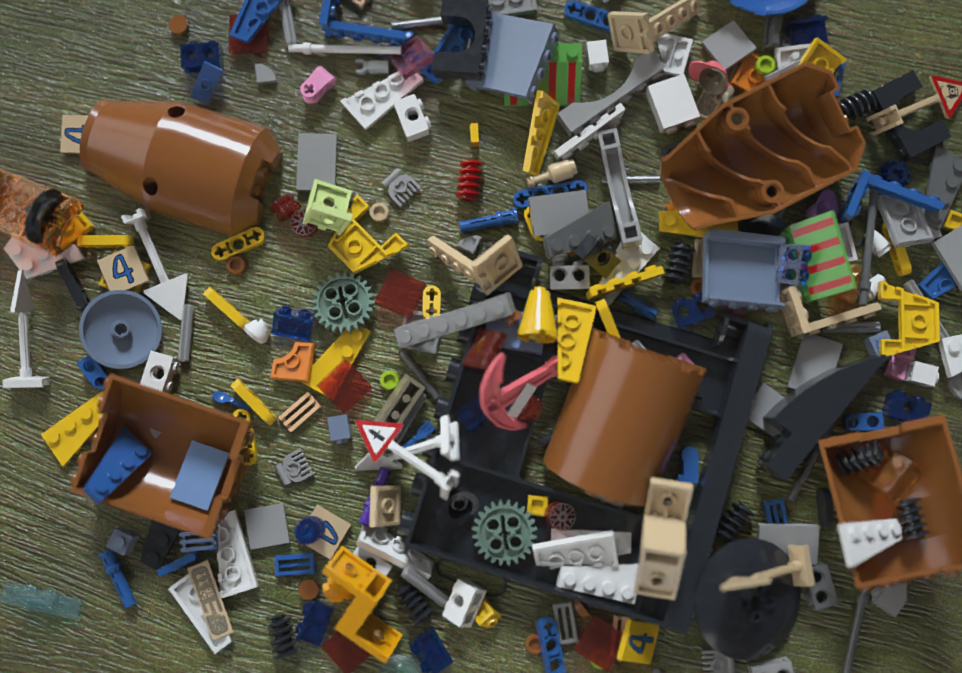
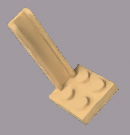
[607,0,701,54]
[427,235,523,295]
[780,285,882,337]

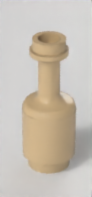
[526,159,577,189]

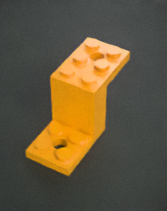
[322,546,403,663]

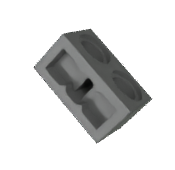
[804,562,839,610]

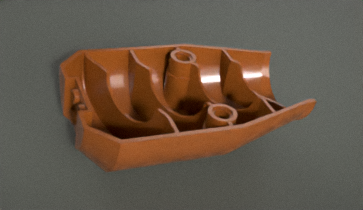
[659,62,866,231]
[79,99,283,237]

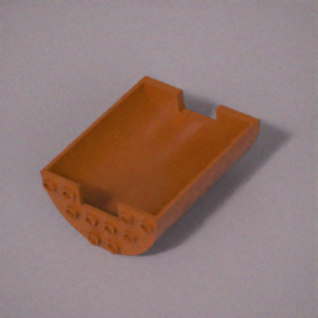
[543,328,706,506]
[70,374,254,539]
[818,414,962,592]

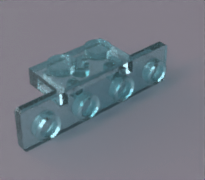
[0,582,82,620]

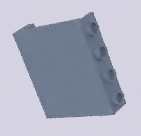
[465,13,560,104]
[702,229,785,312]

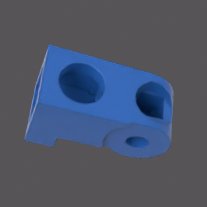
[77,355,110,392]
[843,412,884,430]
[675,446,699,483]

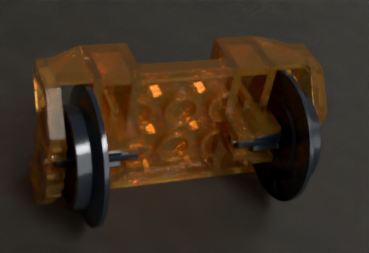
[0,167,85,257]

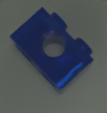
[881,390,932,423]

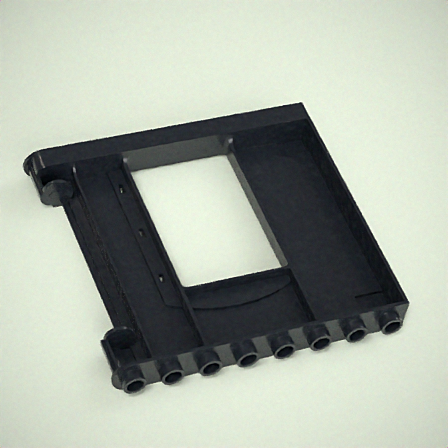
[397,245,773,634]

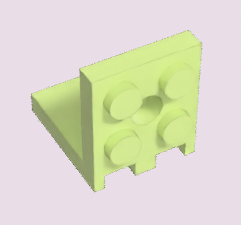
[302,179,353,235]

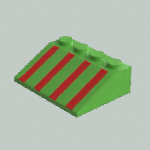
[504,43,582,107]
[779,210,857,304]

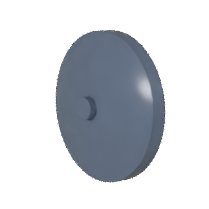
[79,290,162,369]

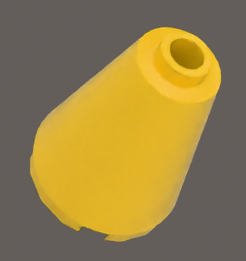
[517,287,558,344]

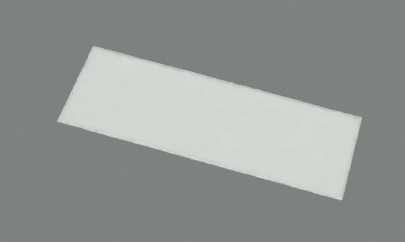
[507,383,537,419]

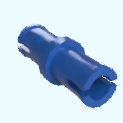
[618,289,658,320]

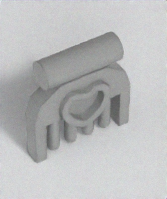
[382,168,421,207]
[274,448,314,486]
[701,649,735,673]

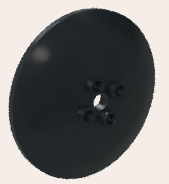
[694,538,801,660]

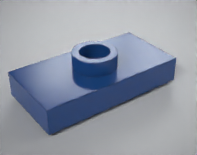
[190,61,223,105]

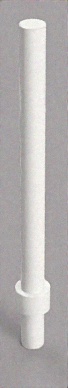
[288,43,402,55]

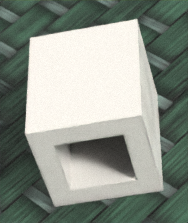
[585,40,609,72]
[904,361,939,387]

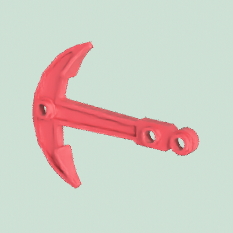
[480,353,558,430]

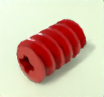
[455,160,485,203]

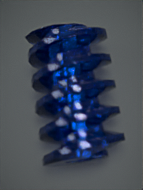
[294,516,326,545]

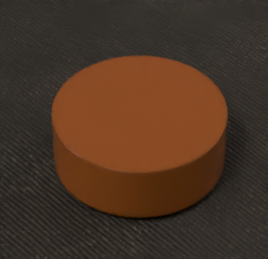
[168,15,189,36]
[226,256,247,276]
[690,278,702,298]
[503,311,523,328]
[299,579,319,600]
[573,600,591,619]
[525,633,541,655]

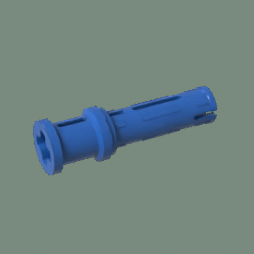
[459,207,519,234]
[97,549,137,608]

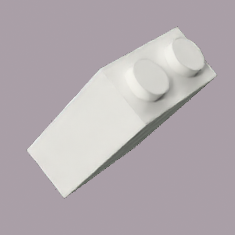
[645,74,700,134]

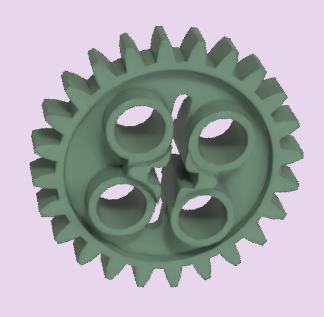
[311,272,376,335]
[472,499,537,566]

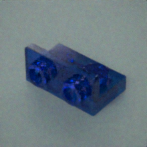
[785,14,828,46]
[271,306,316,341]
[454,393,490,432]
[295,599,335,646]
[408,627,454,673]

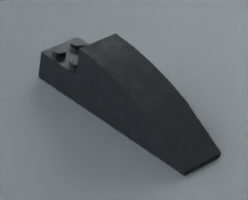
[756,354,887,481]

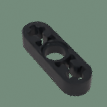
[55,257,91,312]

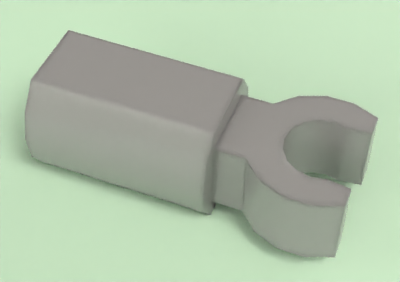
[356,59,389,75]

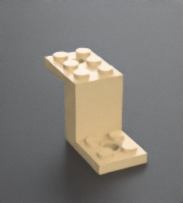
[634,478,693,600]

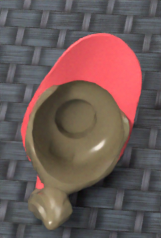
[689,61,734,103]

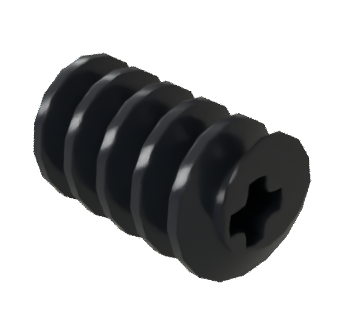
[840,89,878,122]
[661,241,696,285]
[836,440,884,475]
[895,497,930,542]
[716,500,755,544]
[395,581,432,626]
[265,614,298,659]

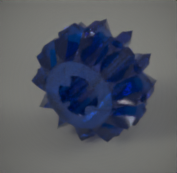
[878,159,912,188]

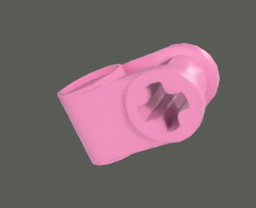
[300,66,336,104]

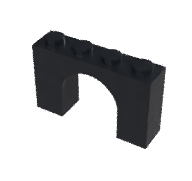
[432,0,493,81]
[872,70,952,162]

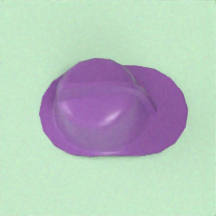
[806,189,839,219]

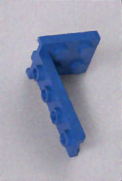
[319,0,407,46]
[838,170,945,223]

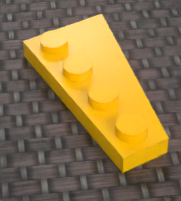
[523,90,560,177]
[657,210,739,238]
[557,298,597,384]
[302,325,371,399]

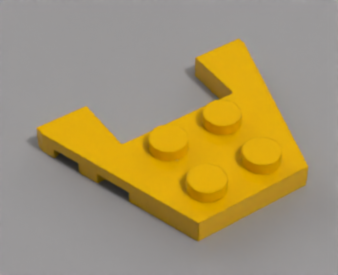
[328,194,409,274]
[877,281,940,357]

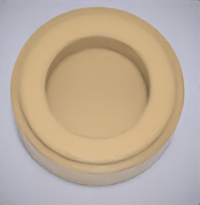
[370,203,390,223]

